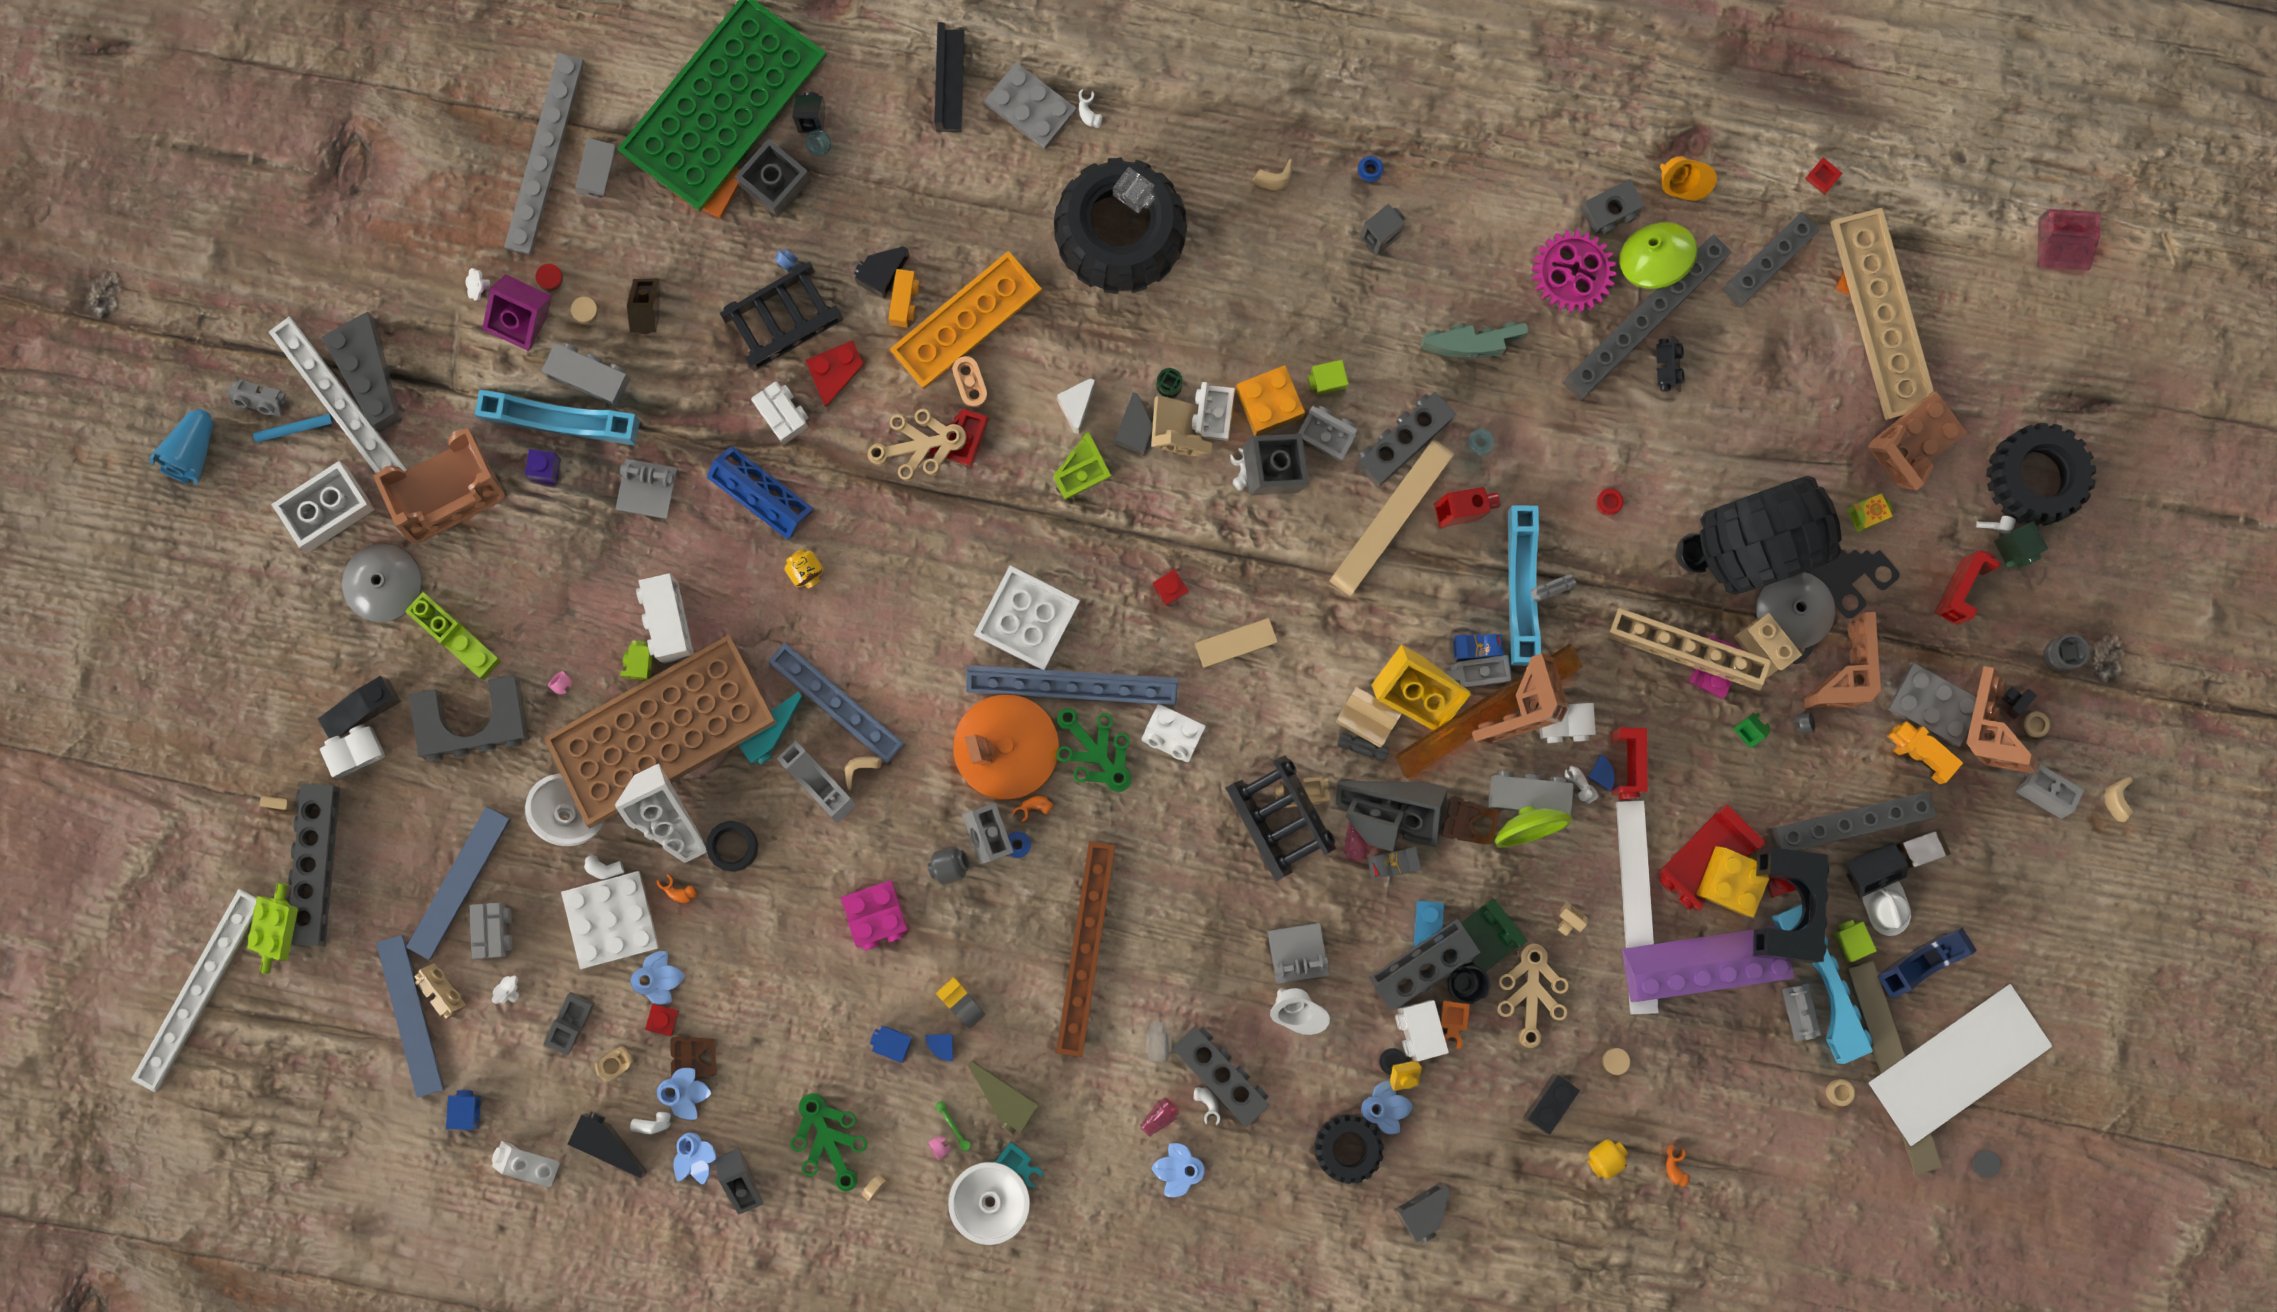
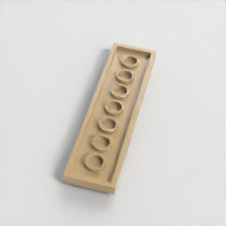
[1830,208,1934,421]

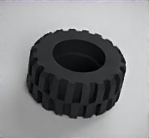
[1986,423,2096,526]

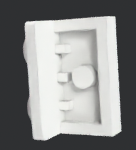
[1192,382,1236,441]
[1141,704,1205,762]

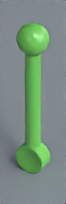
[936,1101,970,1151]

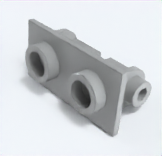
[227,380,286,417]
[1782,983,1821,1041]

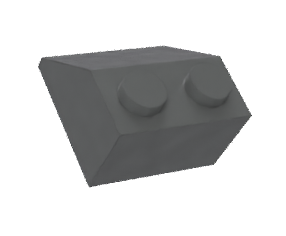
[1395,1182,1450,1243]

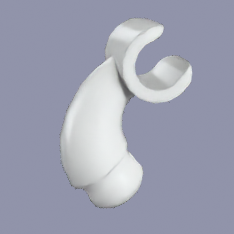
[1079,89,1102,128]
[1230,448,1248,490]
[1564,766,1599,804]
[1193,1087,1220,1126]

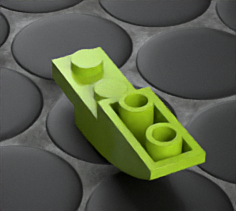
[405,592,501,681]

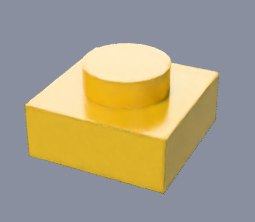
[1390,1061,1422,1091]

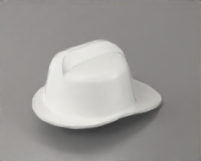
[1862,881,1911,936]
[1270,988,1330,1035]

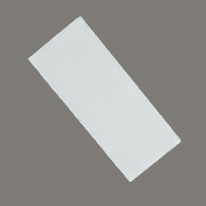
[1869,984,2052,1146]

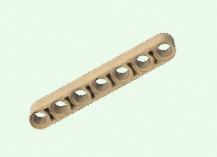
[1329,439,1455,597]

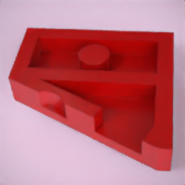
[805,340,864,407]
[928,409,989,467]

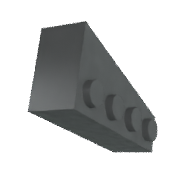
[321,312,402,432]

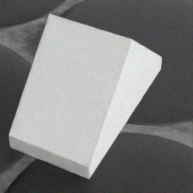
[1057,379,1095,434]

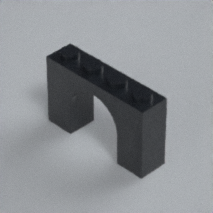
[1753,847,1829,963]

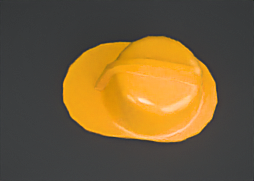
[1660,156,1717,201]

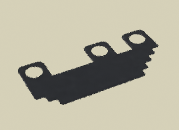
[1793,550,1899,664]

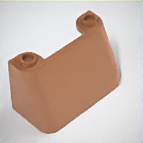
[373,427,505,543]

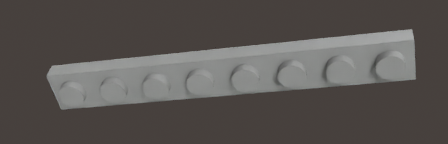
[504,53,585,256]

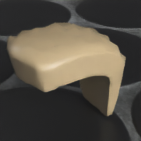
[1253,159,1293,191]
[844,756,882,791]
[2104,777,2133,822]
[595,1046,634,1082]

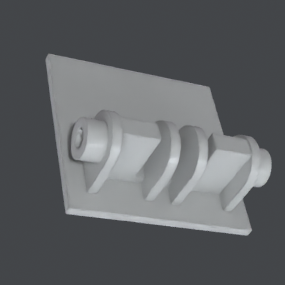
[615,459,677,519]
[1268,923,1329,984]

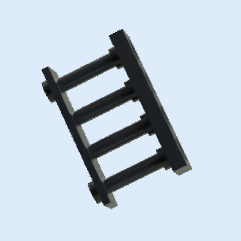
[719,261,843,372]
[1225,755,1337,881]

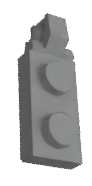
[1445,655,1512,688]

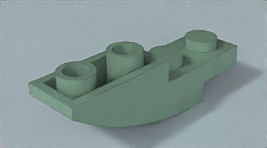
[1420,321,1529,358]

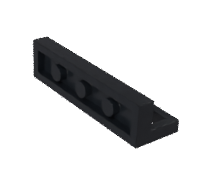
[934,22,965,132]

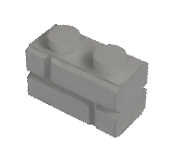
[469,903,513,959]

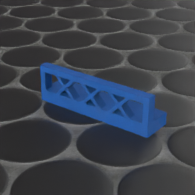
[707,446,814,540]

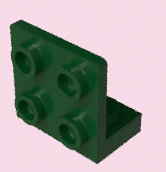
[1461,899,1528,972]

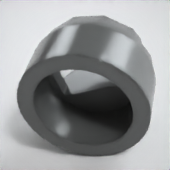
[1794,712,1815,733]

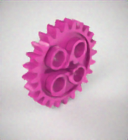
[1531,229,1617,314]

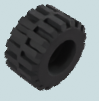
[1314,1114,1384,1184]

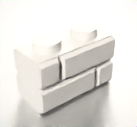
[751,381,809,445]

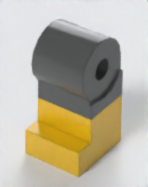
[936,977,986,1029]

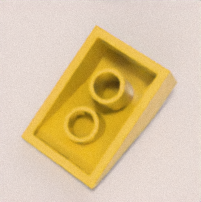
[1371,644,1471,734]

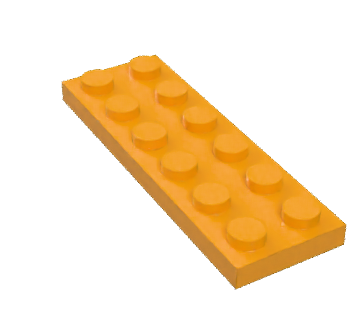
[890,251,1042,390]

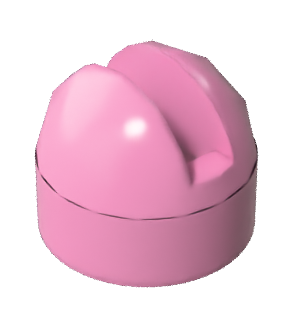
[548,671,572,695]
[927,1136,951,1160]

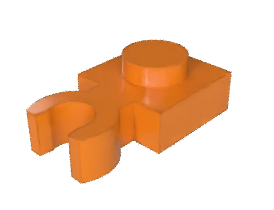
[1440,1001,1470,1049]

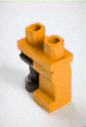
[1887,721,1963,784]

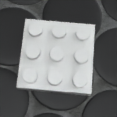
[974,566,1080,670]
[561,871,660,969]

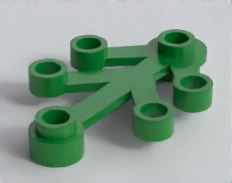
[1056,708,1131,792]
[790,1093,868,1192]

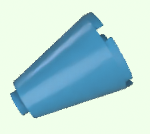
[148,409,214,485]

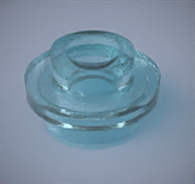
[806,129,831,155]
[1468,429,1494,455]

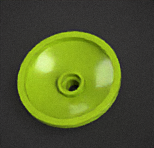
[1619,222,1698,289]
[1495,806,1573,848]

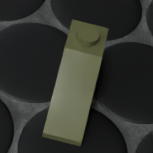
[968,1061,1039,1134]

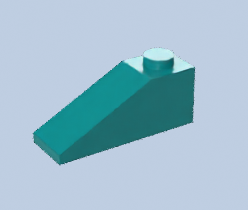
[738,692,804,766]

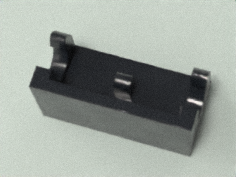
[1845,842,1908,898]

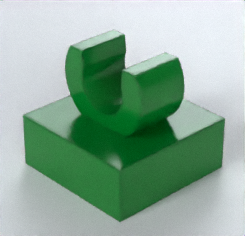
[1733,713,1771,748]

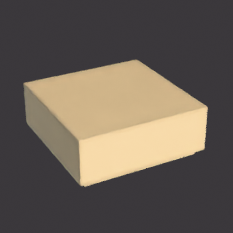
[259,796,295,811]

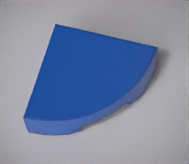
[1587,754,1615,791]
[926,1034,953,1061]

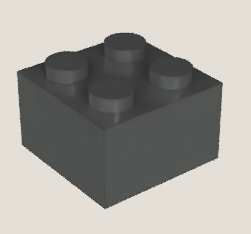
[735,138,811,218]
[1242,434,1309,495]

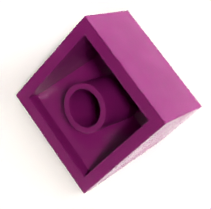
[482,274,552,351]

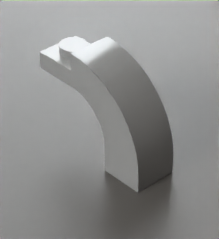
[776,740,857,823]

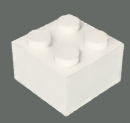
[1395,1000,1449,1061]

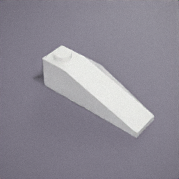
[615,763,707,863]

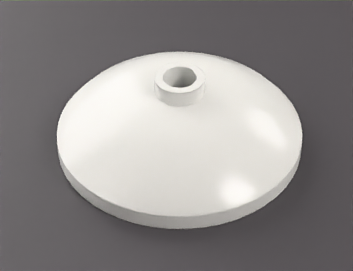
[525,773,605,846]
[948,1162,1030,1245]

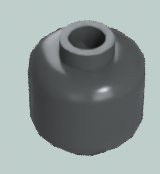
[928,846,969,885]

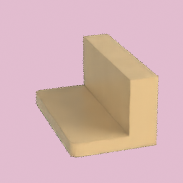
[1336,687,1402,748]

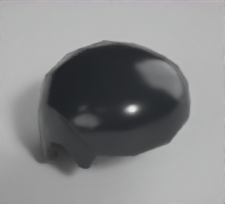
[1675,533,1708,573]
[1447,964,1491,1004]

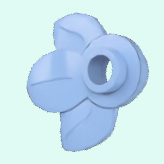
[630,951,685,1005]
[657,1068,711,1120]
[1361,1080,1413,1134]
[673,1133,717,1184]
[1152,1143,1205,1197]

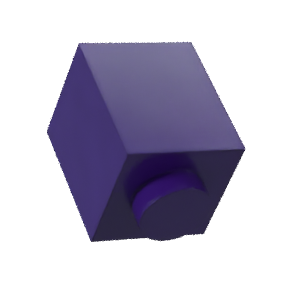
[525,449,561,484]

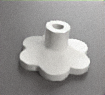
[466,268,490,301]
[492,975,519,1004]

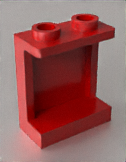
[1934,551,2001,625]
[1611,728,1648,800]

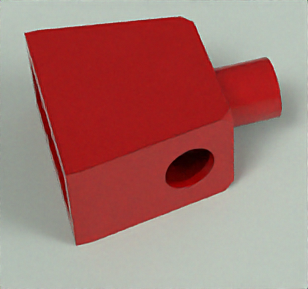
[1434,487,1500,528]

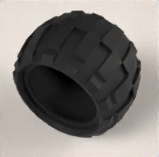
[1054,157,1187,294]
[1700,476,1842,595]

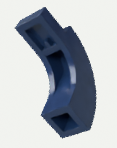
[1878,928,1977,999]

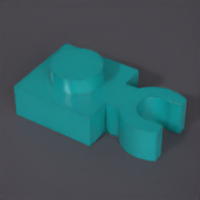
[995,1142,1044,1188]

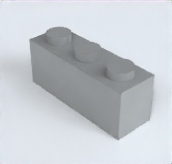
[541,343,630,407]
[1488,771,1574,815]

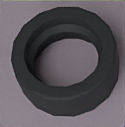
[706,821,759,872]

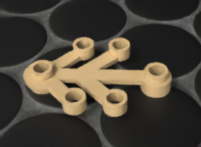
[868,409,966,482]
[1497,944,1569,1048]

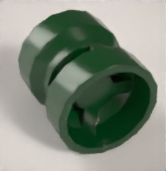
[1156,368,1183,398]

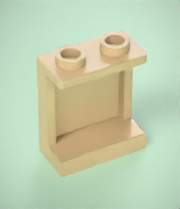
[1734,613,1802,678]

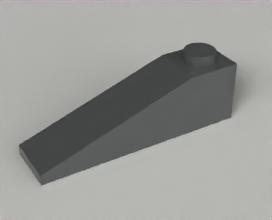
[1336,781,1448,847]

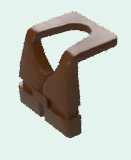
[1441,796,1500,845]
[670,1037,717,1078]

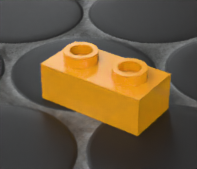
[888,269,920,328]

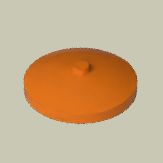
[953,694,1059,800]

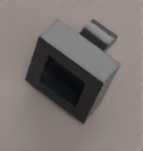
[2002,687,2037,719]

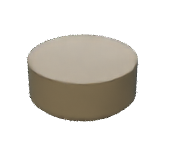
[571,297,598,324]
[2021,711,2050,738]
[1602,1048,1630,1075]
[1826,1079,1855,1106]
[862,1175,887,1202]

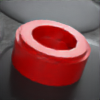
[535,264,563,291]
[1596,488,1624,516]

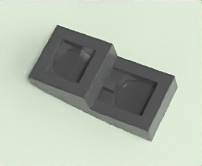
[544,992,595,1056]

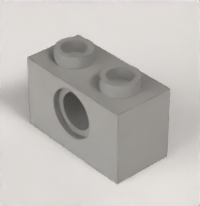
[962,803,1014,864]

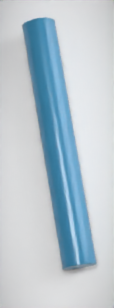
[253,413,333,443]

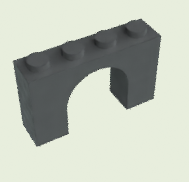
[409,675,529,762]

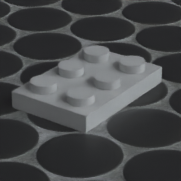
[984,62,1076,150]
[1887,663,1977,748]

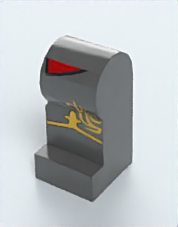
[1367,847,1421,879]

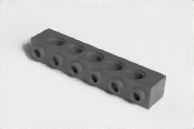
[286,784,340,946]
[1769,791,1937,850]

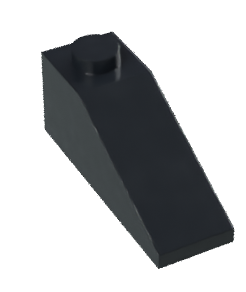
[318,676,401,739]
[567,1111,647,1178]

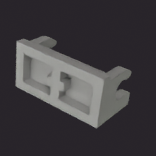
[575,138,615,198]
[2016,764,2084,819]

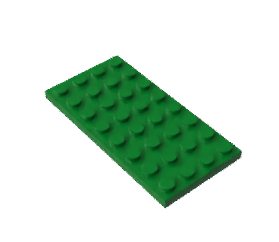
[617,0,827,212]

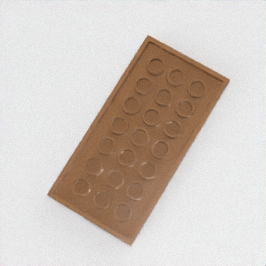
[544,634,777,829]

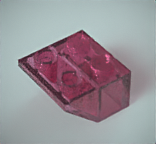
[2037,209,2101,271]

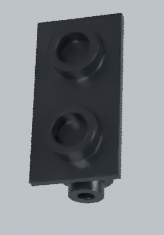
[1656,336,1685,392]

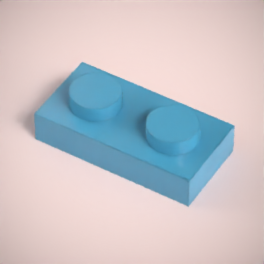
[1413,901,1444,948]

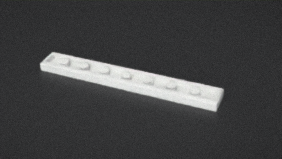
[269,316,407,473]
[1616,801,1658,1014]
[131,889,257,1092]

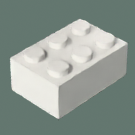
[271,461,375,553]
[636,573,694,664]

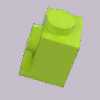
[620,641,654,680]

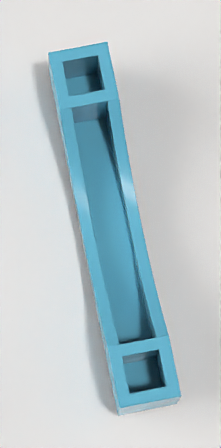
[474,389,640,446]
[1508,505,1541,666]
[1771,903,1873,1064]

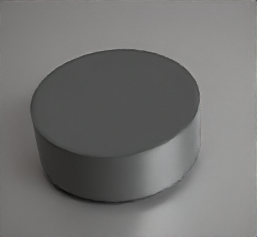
[1971,1150,2001,1178]

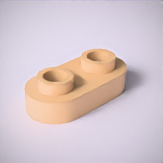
[952,356,987,408]

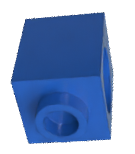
[870,1026,913,1063]
[446,1090,481,1130]

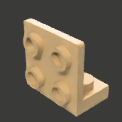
[1151,396,1212,457]

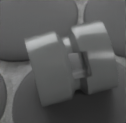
[2044,634,2090,672]

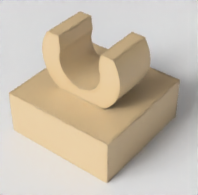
[1558,902,1588,936]

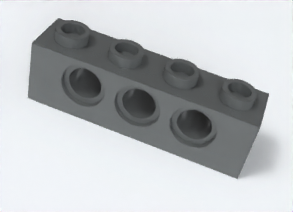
[1722,212,1820,307]
[1357,392,1456,488]
[1369,919,1481,1012]
[1172,1026,1269,1127]

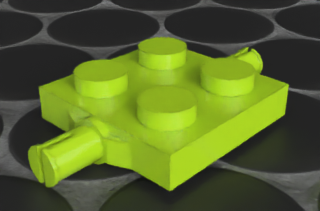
[247,882,298,974]

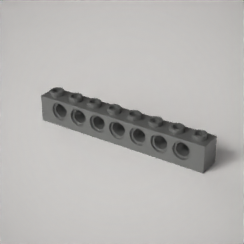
[1563,234,1731,401]

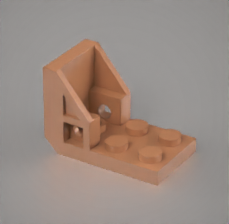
[1868,392,1967,491]
[1804,612,1881,709]
[1472,653,1569,745]
[1967,666,2040,775]

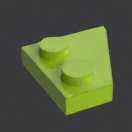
[1053,432,1111,500]

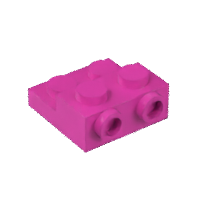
[841,880,908,951]

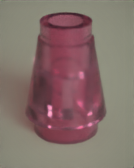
[1343,822,1370,862]
[1140,1097,1179,1137]

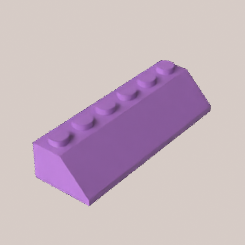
[1622,926,1794,1002]

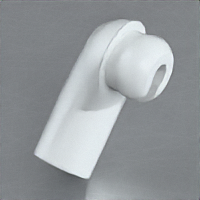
[584,855,625,880]
[630,1112,671,1135]

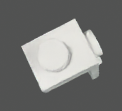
[492,1141,560,1187]

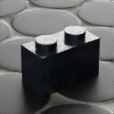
[1523,1074,1580,1135]

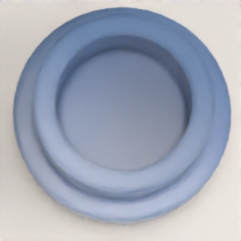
[774,248,798,272]

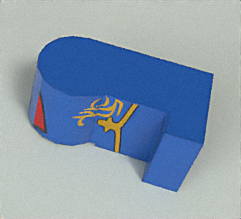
[1453,634,1504,662]

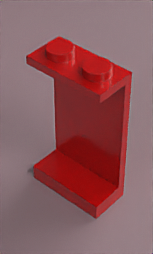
[1657,805,1766,911]

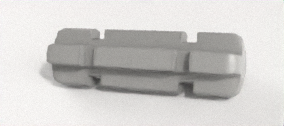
[1530,574,1577,602]

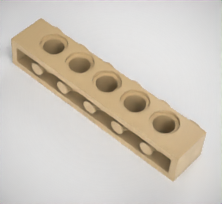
[1608,608,1771,691]

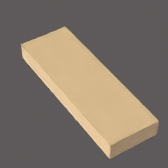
[1194,618,1278,669]

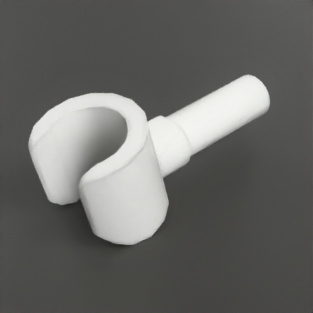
[1976,516,2016,534]

